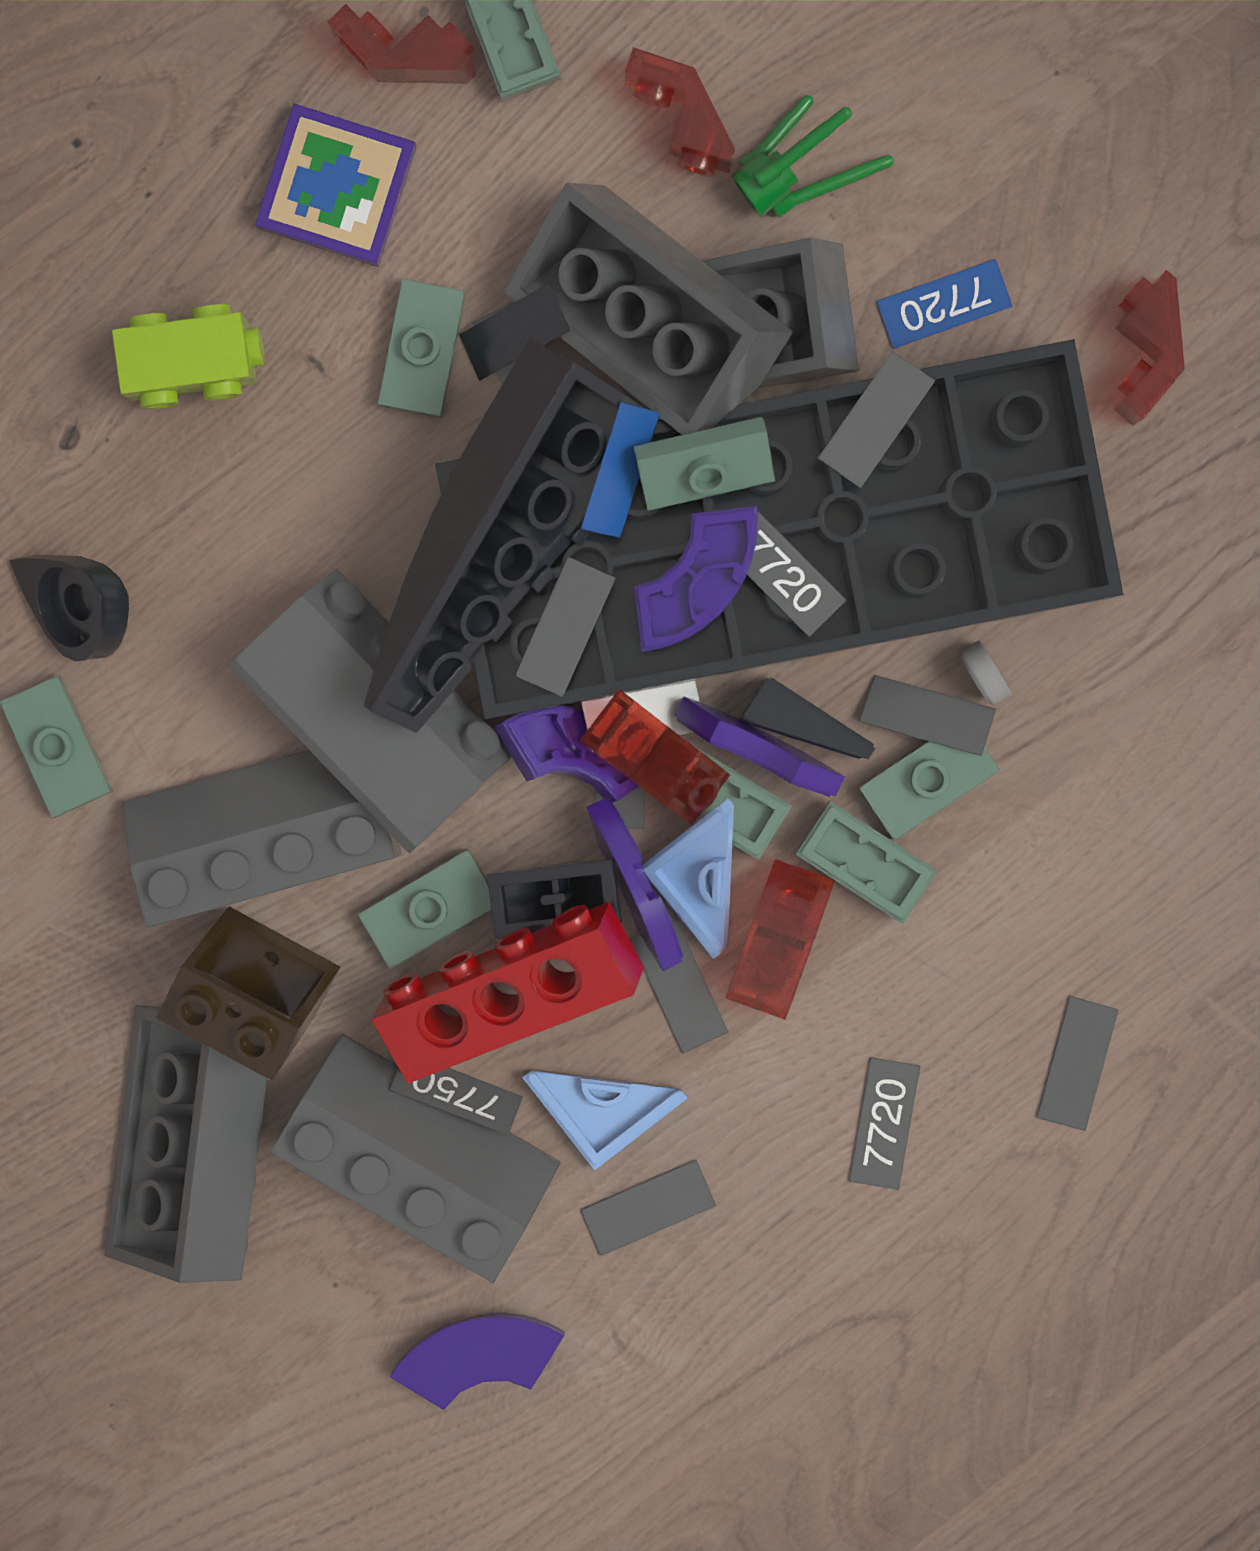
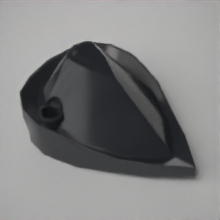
[9,555,129,661]

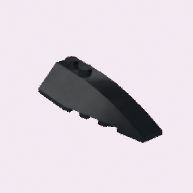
[364,339,659,733]

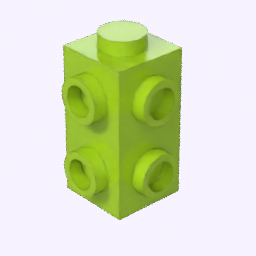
[112,304,265,409]

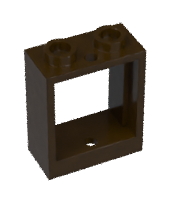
[156,906,341,1081]

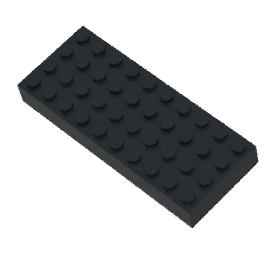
[435,339,1124,720]

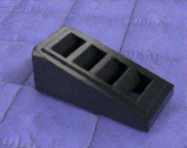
[739,677,875,759]

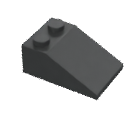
[702,237,859,388]

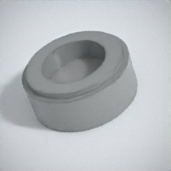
[959,640,1013,705]

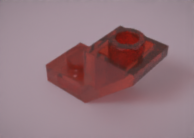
[327,4,476,84]
[625,47,735,177]
[1114,270,1185,425]
[580,689,730,826]
[725,859,835,1020]

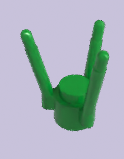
[731,95,894,218]

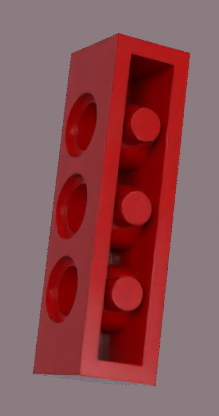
[371,902,644,1084]

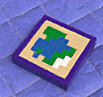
[255,103,417,267]

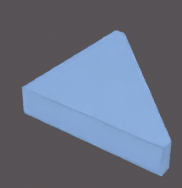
[642,798,734,959]
[523,1070,688,1170]

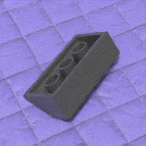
[504,183,793,435]
[229,569,511,854]
[123,750,402,928]
[104,1005,267,1283]
[270,1034,561,1283]

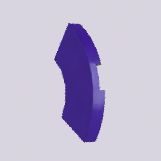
[634,506,758,652]
[674,696,845,797]
[494,706,665,802]
[586,798,683,971]
[390,1313,565,1410]

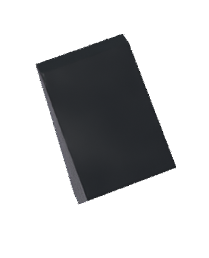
[487,859,622,938]

